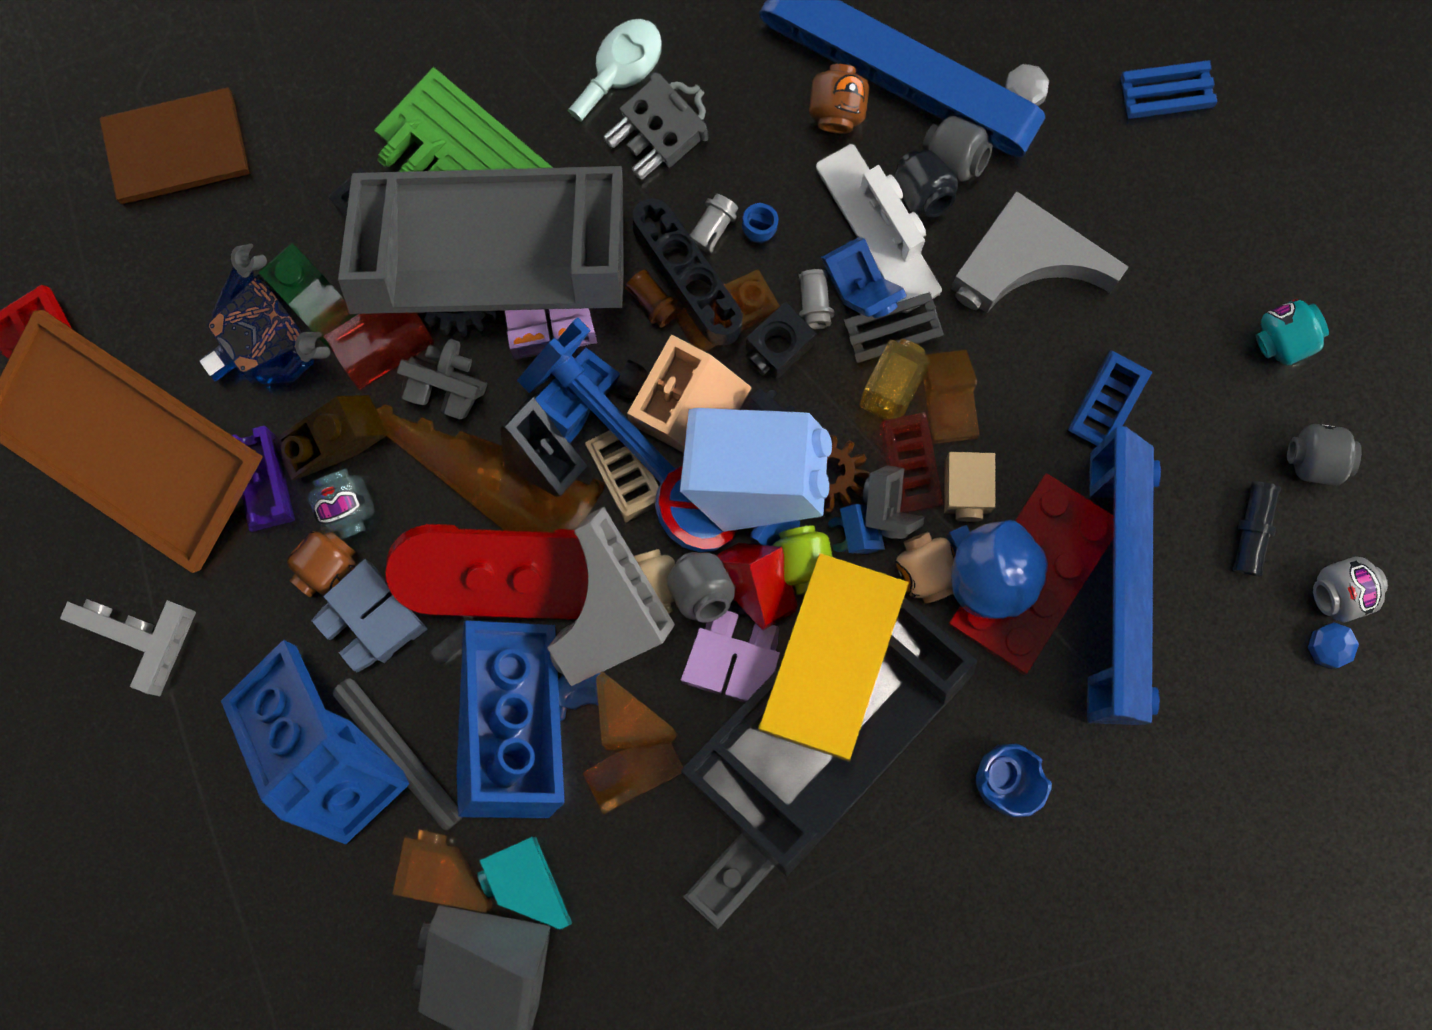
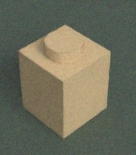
[944,452,995,522]

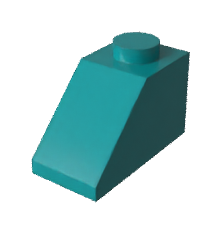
[477,837,572,929]

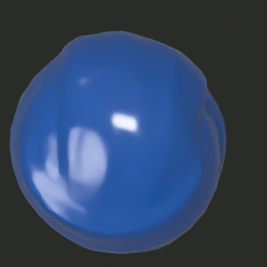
[951,520,1048,619]

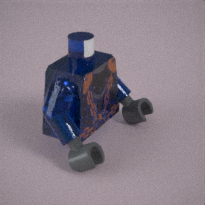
[199,243,330,385]

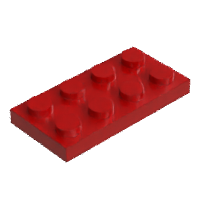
[948,473,1114,675]

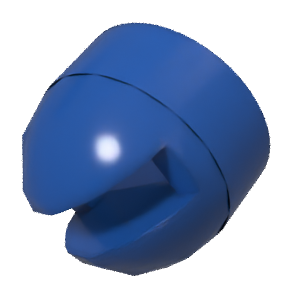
[742,203,779,243]

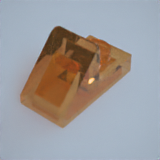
[921,350,979,444]
[583,730,683,814]

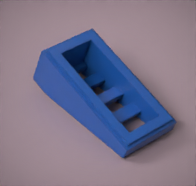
[1068,350,1152,446]

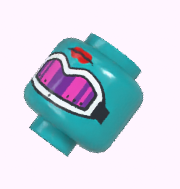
[1256,299,1329,366]

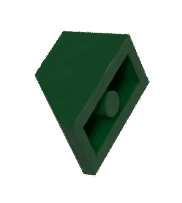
[258,243,362,349]

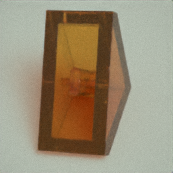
[596,671,677,751]

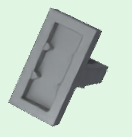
[60,599,196,696]

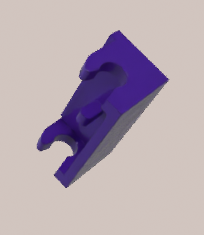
[232,425,295,532]

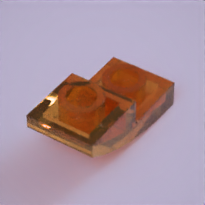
[676,269,780,352]

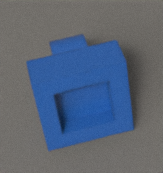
[828,504,885,554]

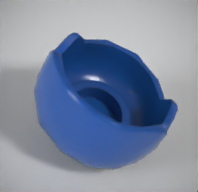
[976,744,1052,817]

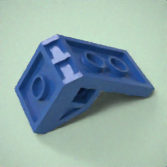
[221,640,410,845]

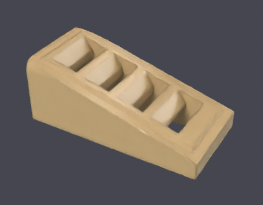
[585,430,659,523]

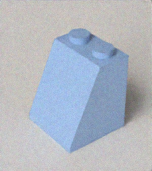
[680,408,832,532]

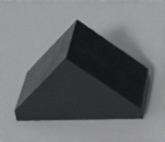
[500,397,587,497]

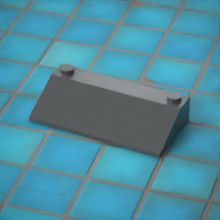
[338,166,624,314]

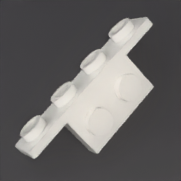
[816,144,942,313]

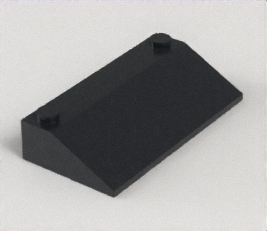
[681,597,977,877]

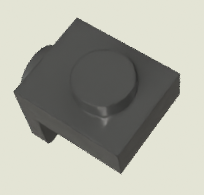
[863,465,924,539]

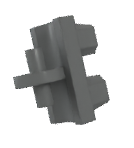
[397,339,488,419]

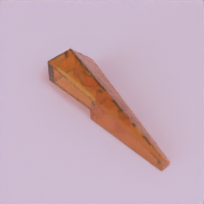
[376,404,605,532]

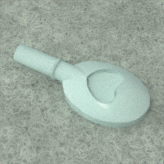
[568,19,661,121]

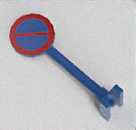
[517,317,737,552]

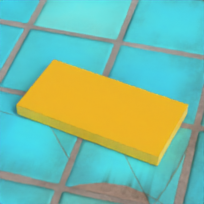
[759,553,909,761]

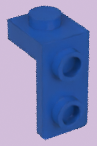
[821,236,907,318]

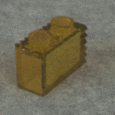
[859,339,930,424]

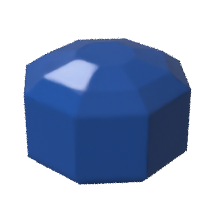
[1308,622,1359,669]

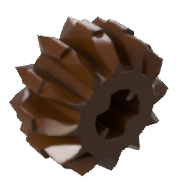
[824,435,870,514]

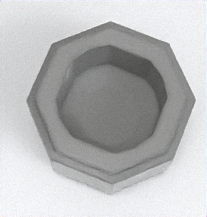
[1005,64,1049,106]

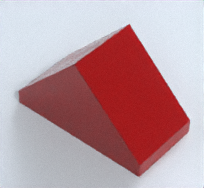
[717,543,798,630]

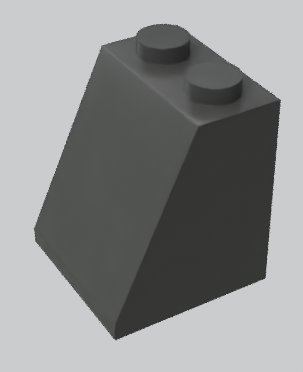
[413,905,551,1030]

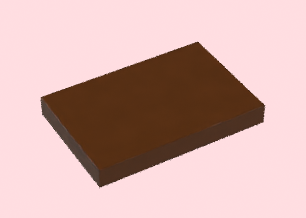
[100,87,250,204]

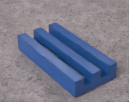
[1120,60,1218,119]

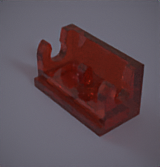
[324,312,435,389]

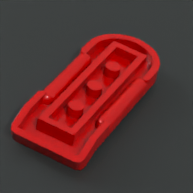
[386,524,588,619]

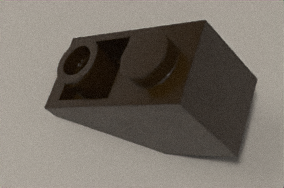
[273,395,388,480]

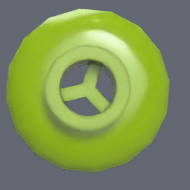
[772,525,833,595]

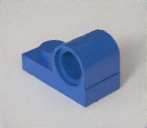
[535,348,620,443]

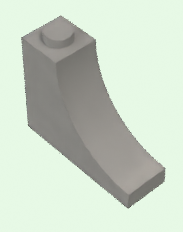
[951,191,1128,313]
[547,507,675,686]

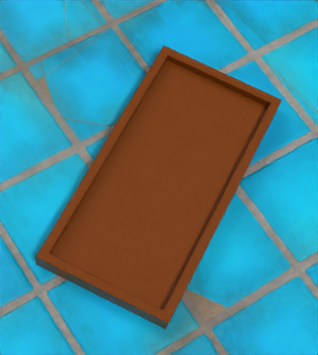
[0,310,263,573]

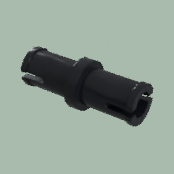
[1232,481,1281,577]

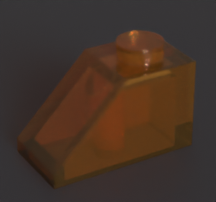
[393,830,493,913]

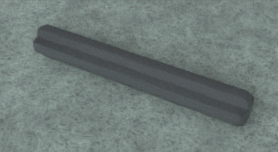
[332,678,462,830]

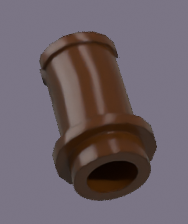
[625,269,680,327]

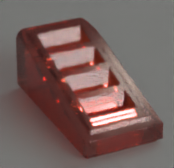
[879,412,943,513]

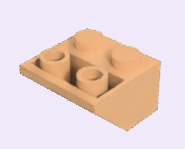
[627,334,751,453]

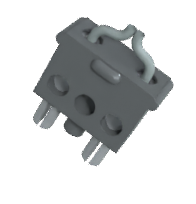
[604,73,709,179]

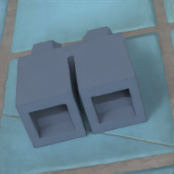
[312,559,427,672]

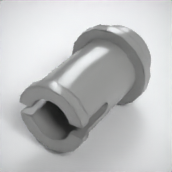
[689,194,738,254]
[799,269,835,329]

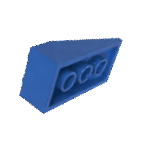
[457,621,564,818]

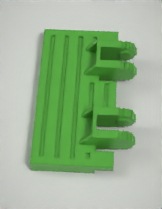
[375,67,553,172]

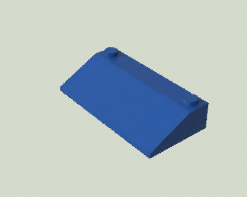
[1087,426,1161,725]

